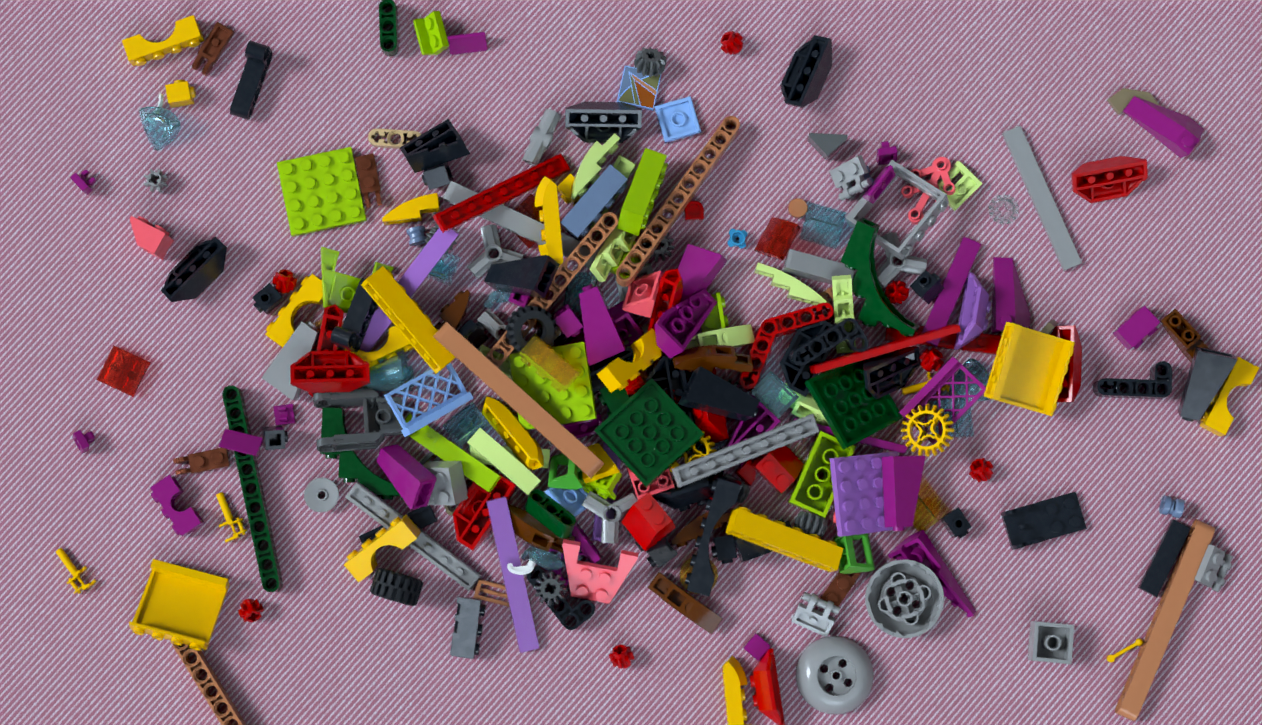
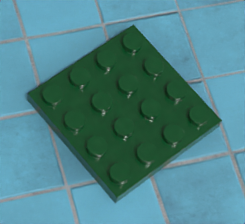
[805,360,903,450]
[594,378,704,488]

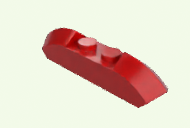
[648,268,683,354]
[308,304,344,397]

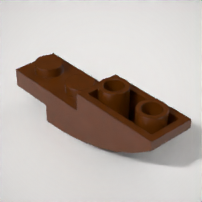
[434,290,471,331]
[1160,309,1209,362]
[672,345,753,372]
[507,503,575,554]
[671,512,731,548]
[648,572,723,634]

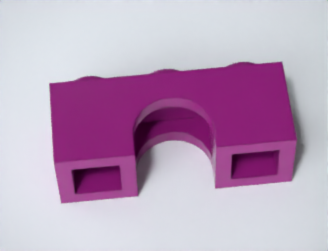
[150,475,205,537]

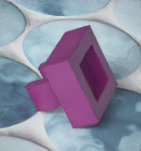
[876,141,898,165]
[70,170,96,195]
[273,404,296,426]
[72,430,96,454]

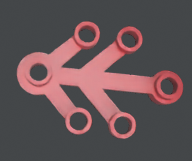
[901,157,956,225]

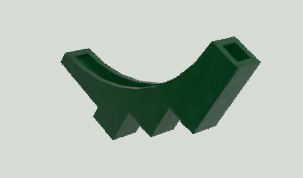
[840,217,920,337]
[320,408,403,500]

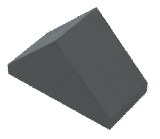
[808,133,847,160]

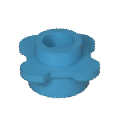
[727,229,748,249]

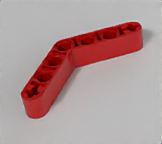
[740,303,834,392]

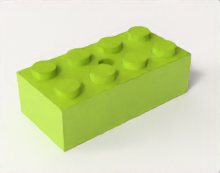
[617,148,668,236]
[788,431,856,518]

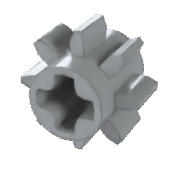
[144,169,168,193]

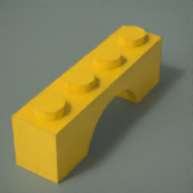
[122,15,204,66]
[265,274,323,348]
[341,326,414,368]
[597,329,663,393]
[1199,357,1259,437]
[344,514,421,582]

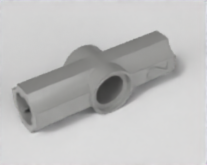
[522,108,561,166]
[477,308,519,354]

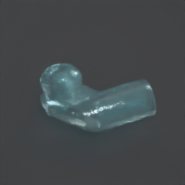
[483,290,510,310]

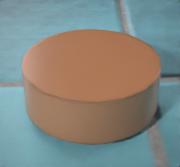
[788,198,807,218]

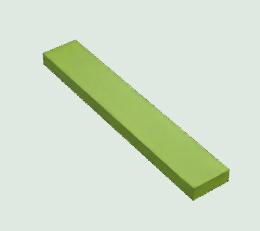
[405,413,501,493]

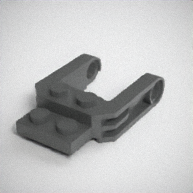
[313,388,403,452]

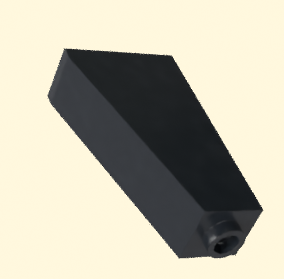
[484,255,560,299]
[1178,346,1237,422]
[678,366,760,422]

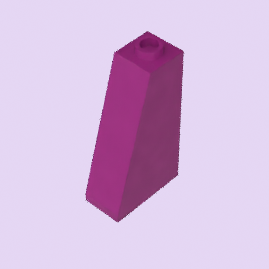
[678,244,727,303]
[579,284,626,366]
[377,444,437,510]
[882,456,925,531]

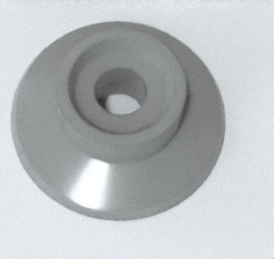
[304,478,339,512]

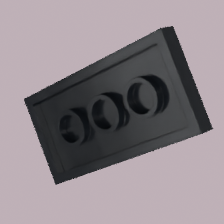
[1001,492,1087,550]

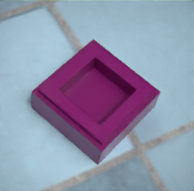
[743,633,770,661]

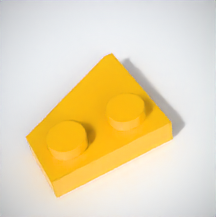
[582,443,620,483]

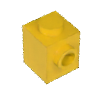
[165,80,196,108]
[557,173,581,206]

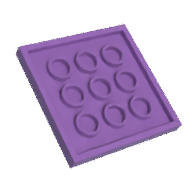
[830,451,906,537]

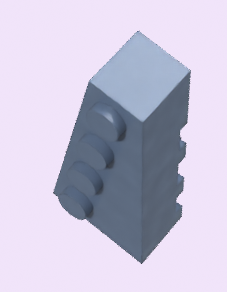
[560,164,628,241]

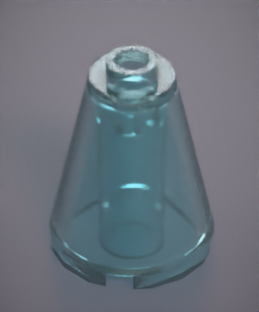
[361,354,414,392]

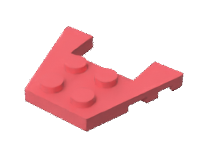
[562,539,638,604]

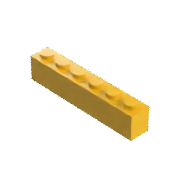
[361,266,456,374]
[725,507,843,572]

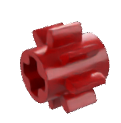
[721,31,743,55]
[272,269,297,293]
[885,280,909,304]
[919,348,944,372]
[625,375,645,397]
[969,458,994,483]
[238,598,264,622]
[609,645,635,669]

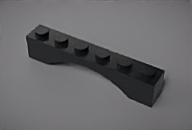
[684,476,741,597]

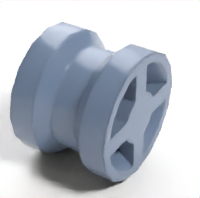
[406,226,427,246]

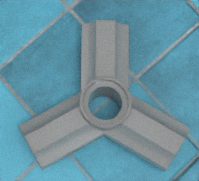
[468,224,524,280]
[877,232,927,288]
[582,491,638,543]

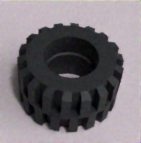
[505,305,558,355]
[370,568,423,606]

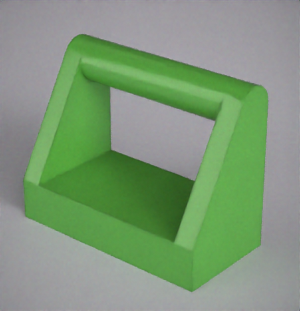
[548,453,584,490]
[834,533,875,574]

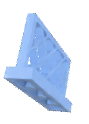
[384,362,474,437]

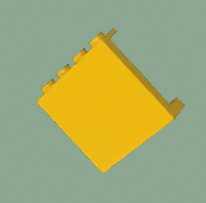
[984,322,1075,416]
[129,559,230,651]

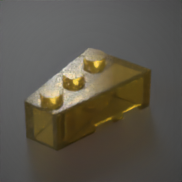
[519,335,582,392]

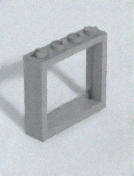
[845,160,949,260]

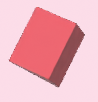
[622,270,663,318]

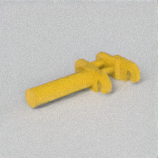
[901,372,951,396]
[216,492,248,543]
[56,548,97,594]

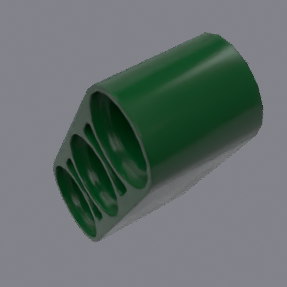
[379,0,399,57]
[525,489,576,538]

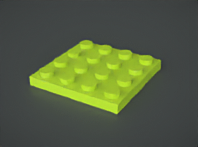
[277,147,367,237]
[509,342,597,430]

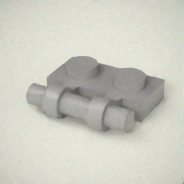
[829,155,872,201]
[1194,544,1233,592]
[791,592,840,637]

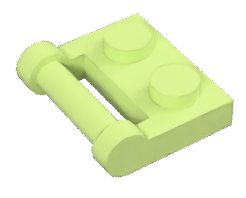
[937,161,982,211]

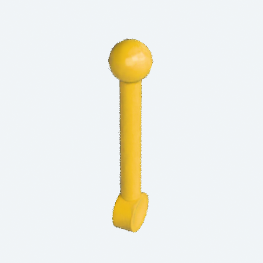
[1106,638,1143,662]

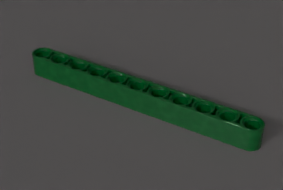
[222,385,283,592]

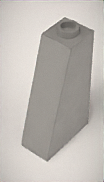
[783,249,856,284]
[261,321,320,400]

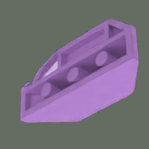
[954,272,991,350]

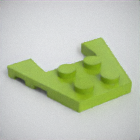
[321,247,393,313]

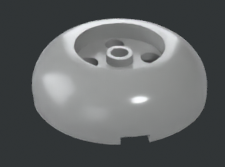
[865,559,944,638]
[796,636,874,715]

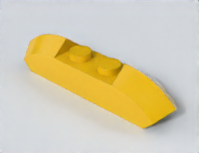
[535,176,563,268]
[482,396,544,470]
[722,656,751,725]

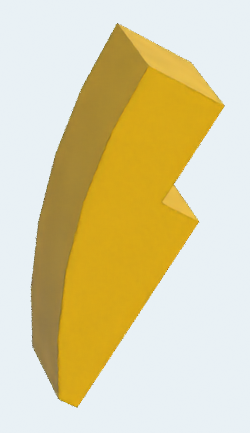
[382,193,440,225]

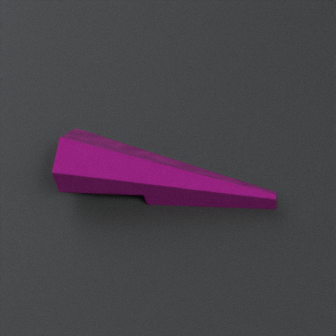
[887,529,976,617]

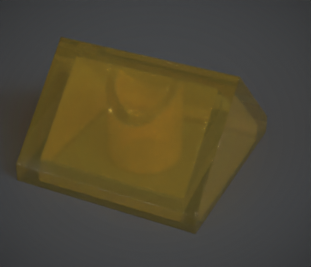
[913,480,950,531]

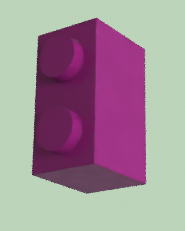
[552,303,583,338]
[1113,305,1160,350]

